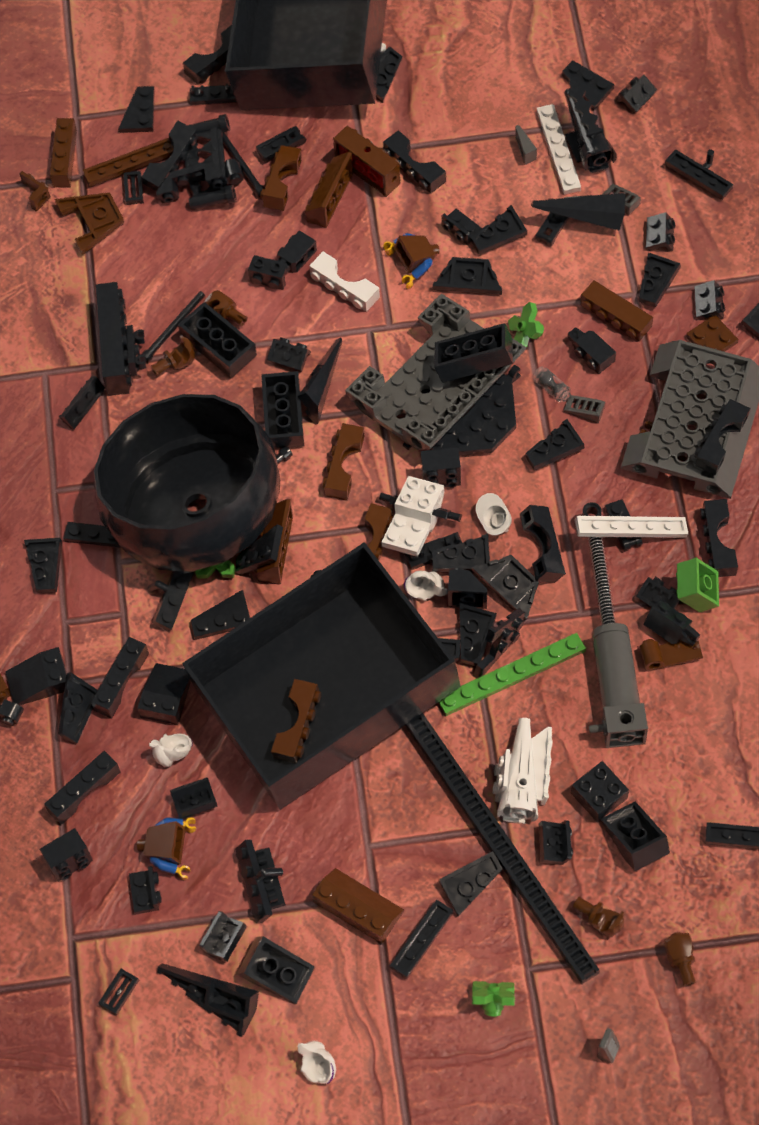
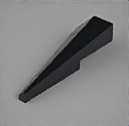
[531,192,626,231]
[297,338,342,424]
[157,963,259,1037]

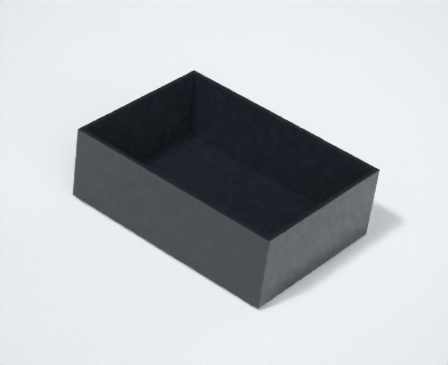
[225,0,387,110]
[182,542,461,810]

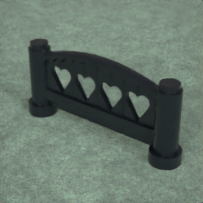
[185,114,237,209]

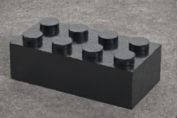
[178,302,257,378]
[434,323,513,383]
[261,371,305,449]

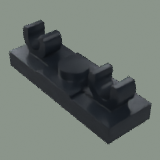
[190,84,237,105]
[126,325,146,376]
[59,375,106,429]
[405,532,462,570]
[255,847,286,910]

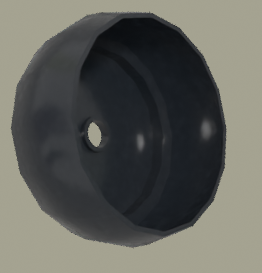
[94,394,281,571]

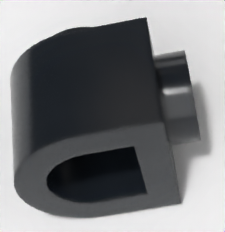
[0,699,24,726]

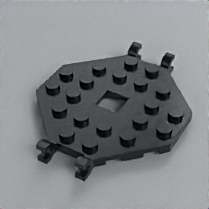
[402,365,521,455]

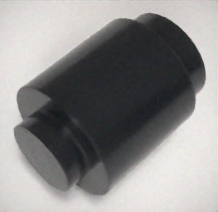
[225,159,244,185]

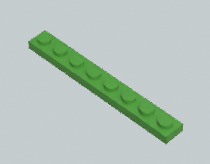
[438,633,586,716]

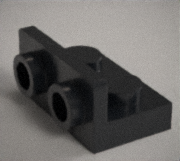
[441,208,482,245]
[267,337,311,371]
[636,576,682,609]
[129,866,162,915]

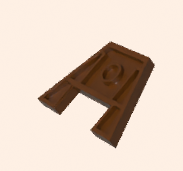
[55,192,124,255]

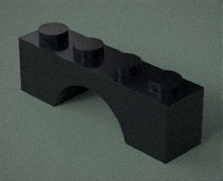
[183,25,232,85]
[141,120,197,191]
[383,130,446,194]
[694,399,751,475]
[700,499,738,577]
[519,505,566,583]
[91,637,149,719]
[44,750,121,825]

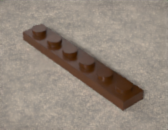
[83,138,174,187]

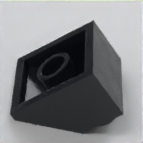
[448,568,487,609]

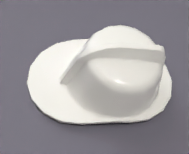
[476,493,512,535]

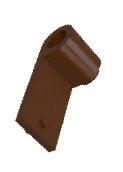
[639,639,703,671]

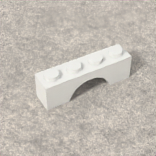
[309,252,380,312]

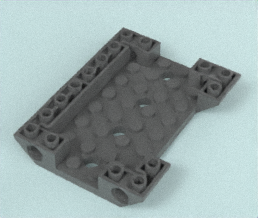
[345,293,526,450]
[621,340,759,499]

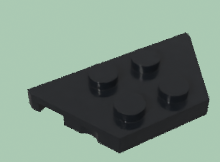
[433,257,502,295]
[471,555,539,621]

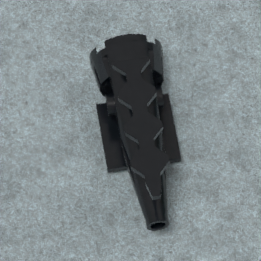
[564,78,617,173]

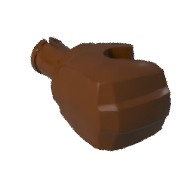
[204,290,248,327]
[151,336,195,376]
[573,896,625,937]
[664,932,696,986]

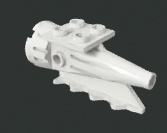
[493,718,553,824]

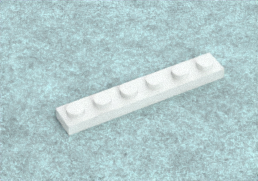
[537,104,581,195]
[575,516,688,538]

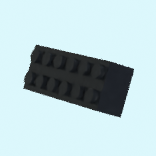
[96,282,132,396]

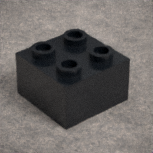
[421,447,461,488]
[571,761,629,823]
[40,828,93,881]

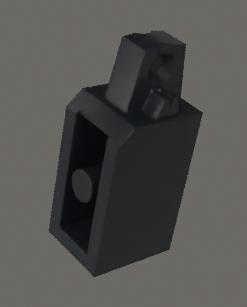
[277,230,317,274]
[568,327,616,374]
[643,600,701,646]

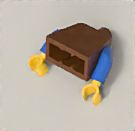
[383,233,440,289]
[137,817,196,880]

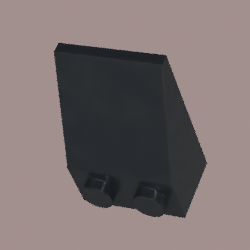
[5,647,67,705]
[138,663,191,725]
[601,801,670,871]
[237,936,315,1004]

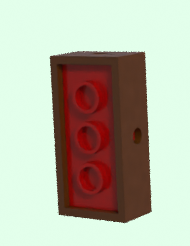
[333,125,400,197]

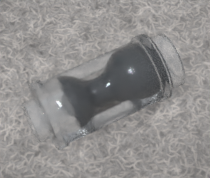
[533,366,571,402]

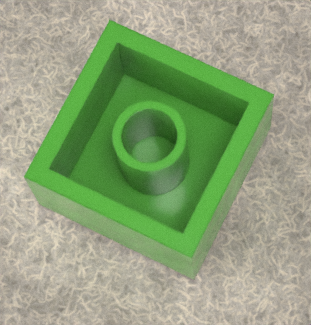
[676,558,719,612]

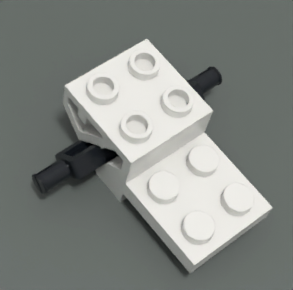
[379,476,462,557]

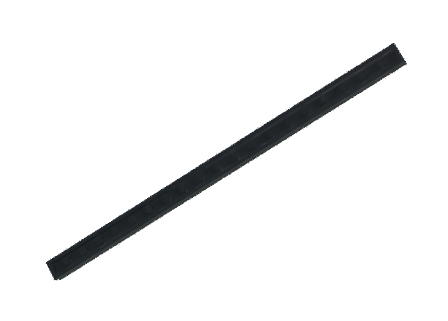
[405,713,599,985]

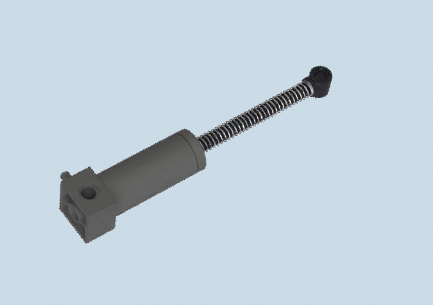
[582,502,648,748]

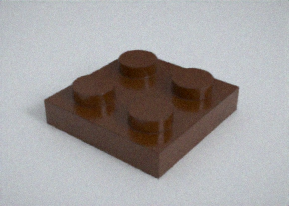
[686,315,738,352]

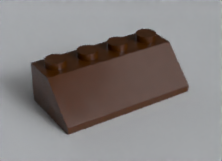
[305,152,354,228]
[254,499,293,584]
[312,868,404,944]

